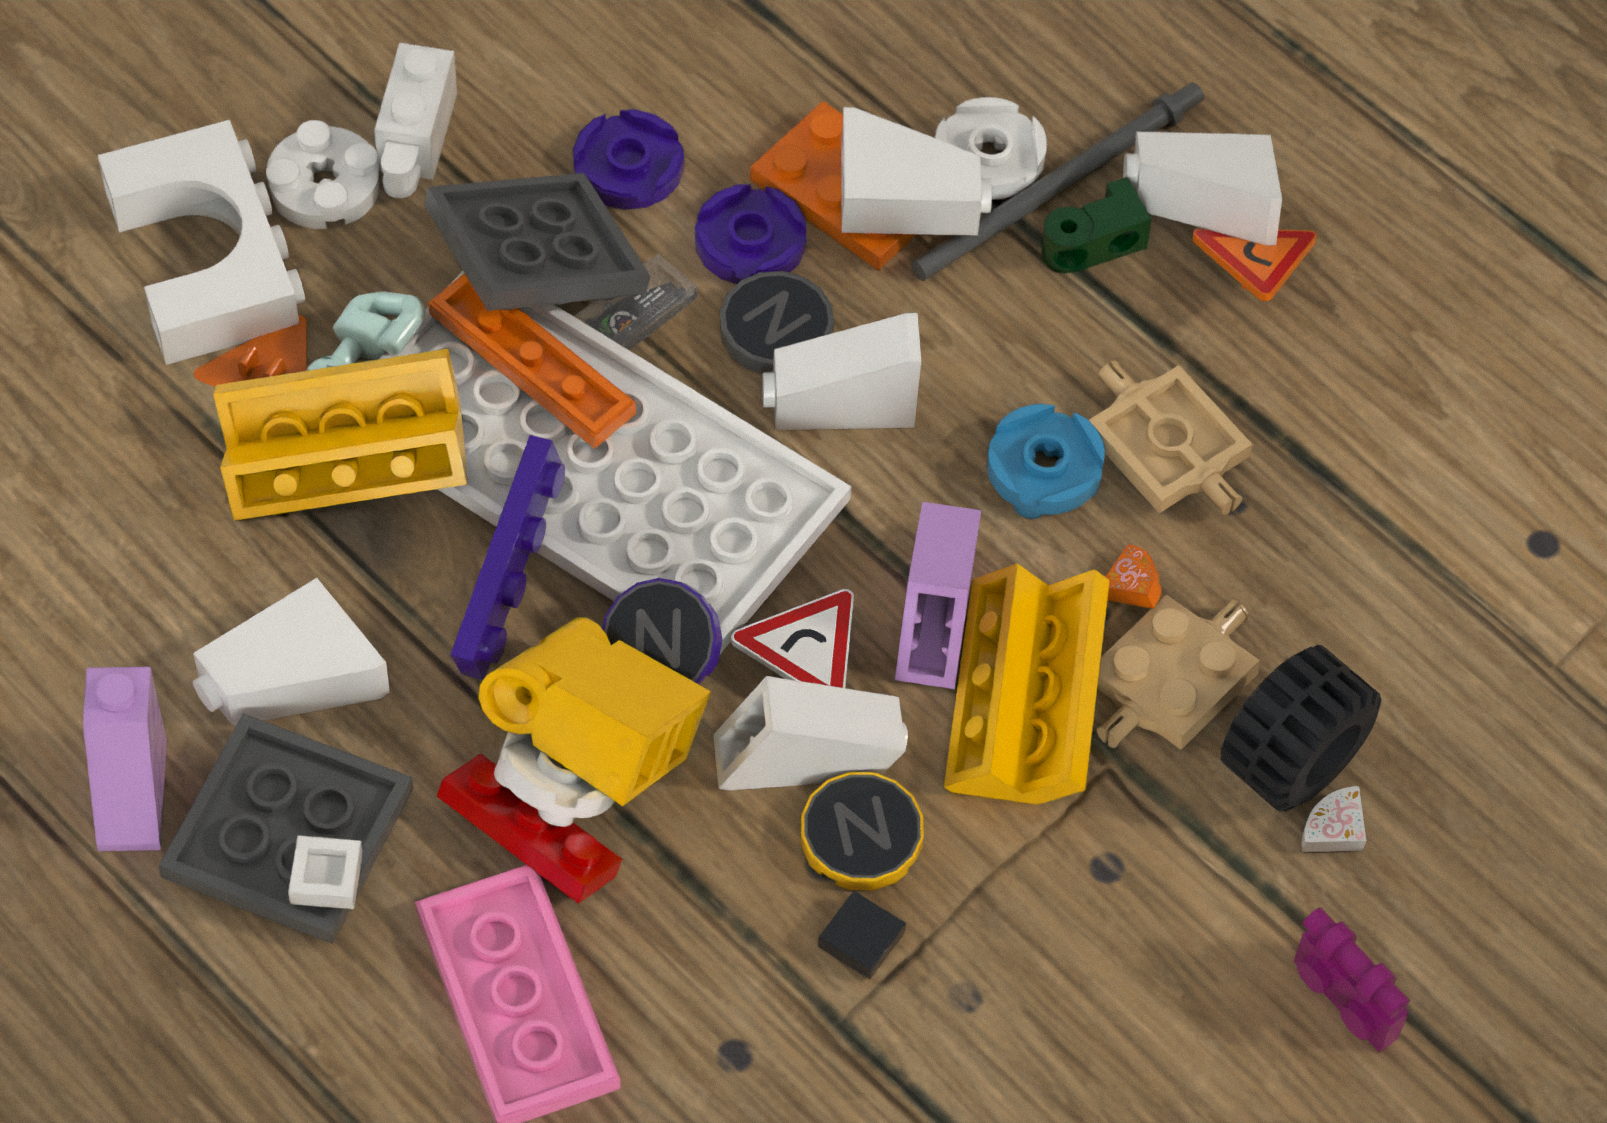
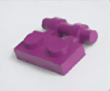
[1293,907,1410,1053]

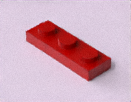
[436,754,623,904]

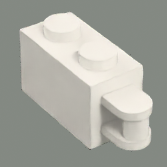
[374,43,457,198]

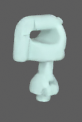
[306,291,425,371]

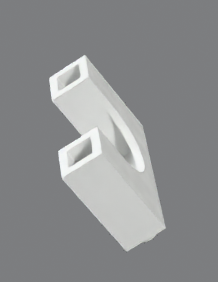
[98,120,305,365]

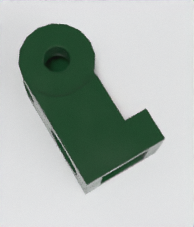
[1041,177,1151,273]

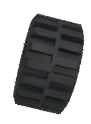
[1220,645,1382,812]

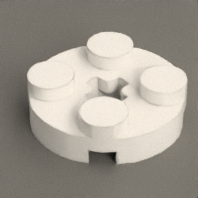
[935,97,1047,200]
[266,120,380,229]
[494,732,614,827]

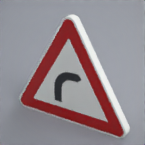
[731,589,854,688]

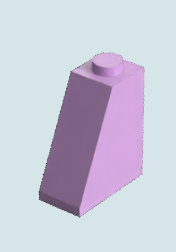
[895,502,982,689]
[83,667,167,851]

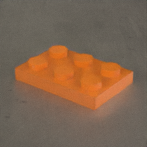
[750,101,917,271]

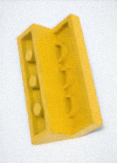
[213,349,468,521]
[944,563,1110,805]

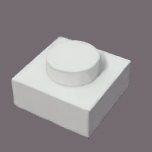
[288,836,363,909]

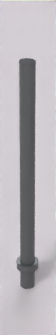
[911,82,1204,281]

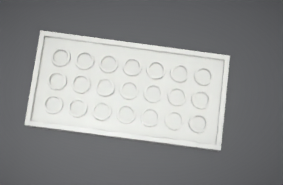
[380,271,852,654]

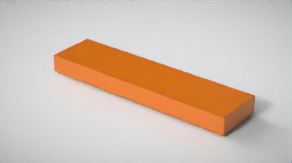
[428,273,636,449]

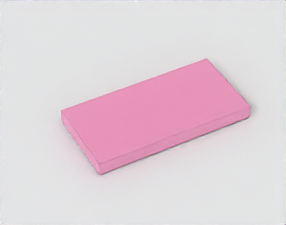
[415,865,621,1123]

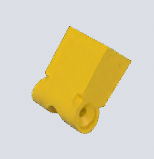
[478,617,711,806]

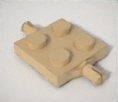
[1088,360,1253,515]
[1097,594,1260,750]

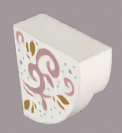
[1301,786,1366,852]

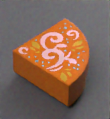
[1105,544,1162,609]

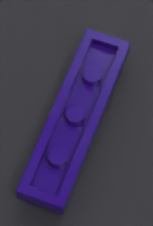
[450,435,565,680]

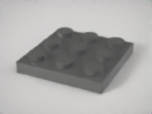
[424,173,650,311]
[158,713,413,944]

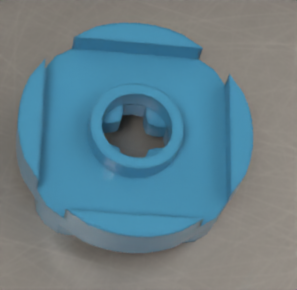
[986,404,1105,519]

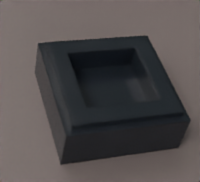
[818,891,906,979]

